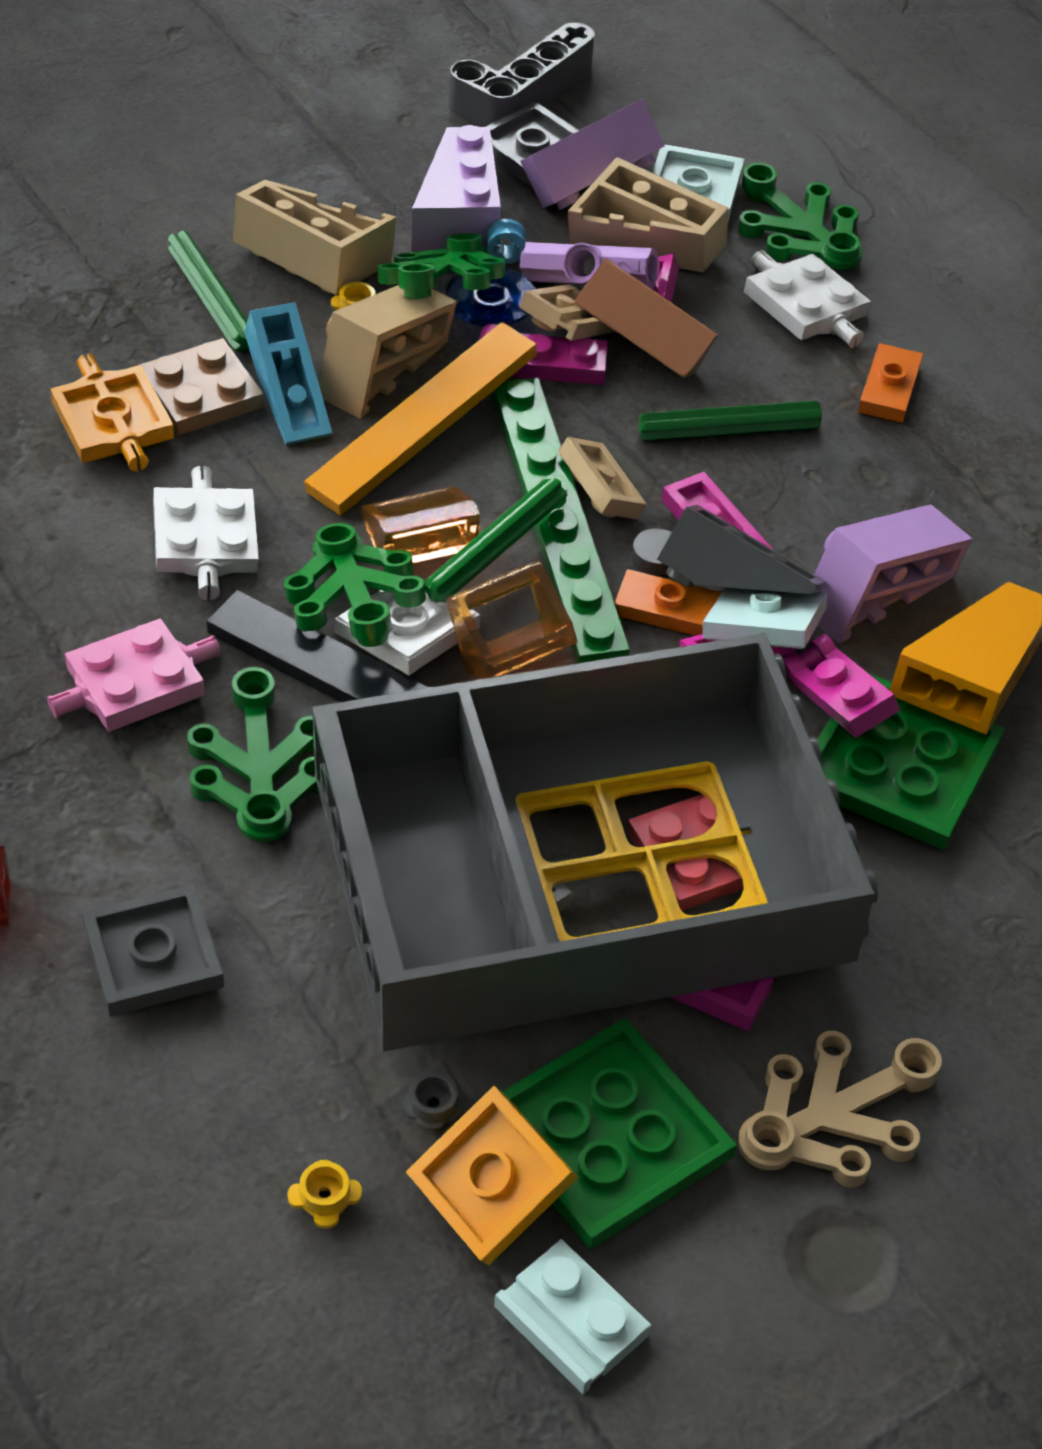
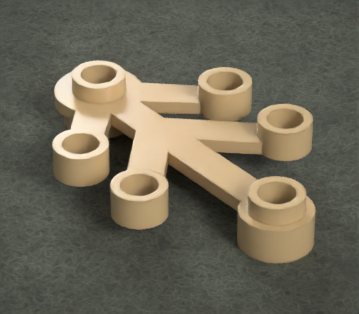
[738,1031,942,1188]

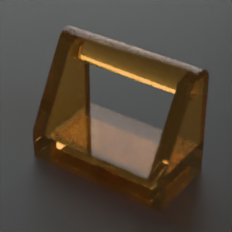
[361,486,480,563]
[447,560,578,679]

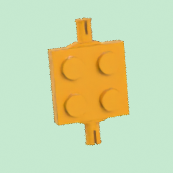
[50,354,174,472]

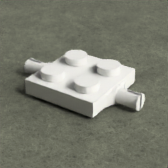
[744,250,871,348]
[153,466,259,600]

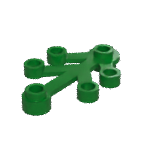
[738,162,863,270]
[377,233,505,299]
[283,523,426,647]
[187,667,319,842]

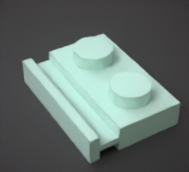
[494,1239,651,1395]

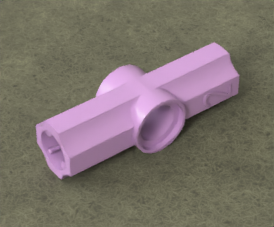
[520,242,660,289]

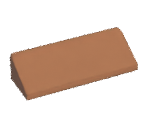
[575,259,718,378]

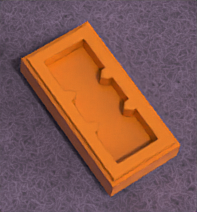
[858,343,923,423]
[614,569,722,636]

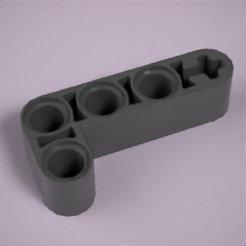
[449,22,595,127]

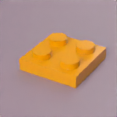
[406,1086,579,1265]

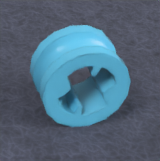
[486,219,526,264]

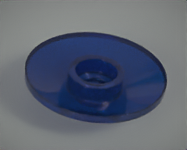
[446,268,535,327]

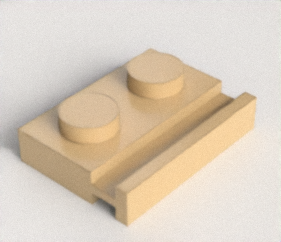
[519,284,615,341]

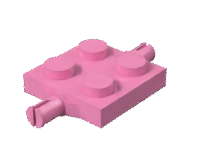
[47,618,221,732]

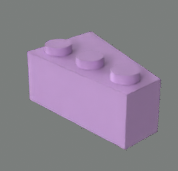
[520,98,665,210]
[411,125,501,251]
[814,504,973,644]

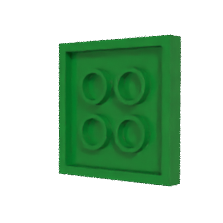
[817,672,1005,850]
[502,1018,737,1250]

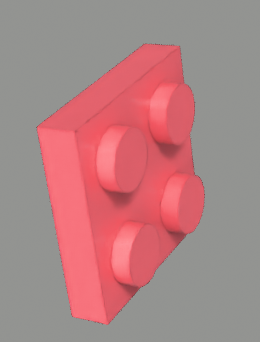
[627,794,743,911]

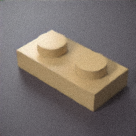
[558,437,647,519]

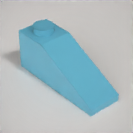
[245,302,333,445]

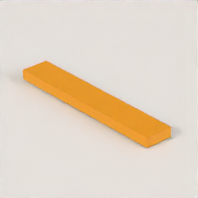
[304,322,537,516]

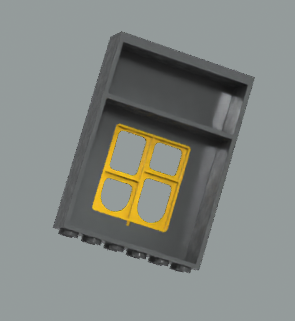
[312,633,878,1052]

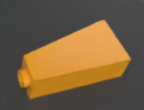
[890,582,1042,735]

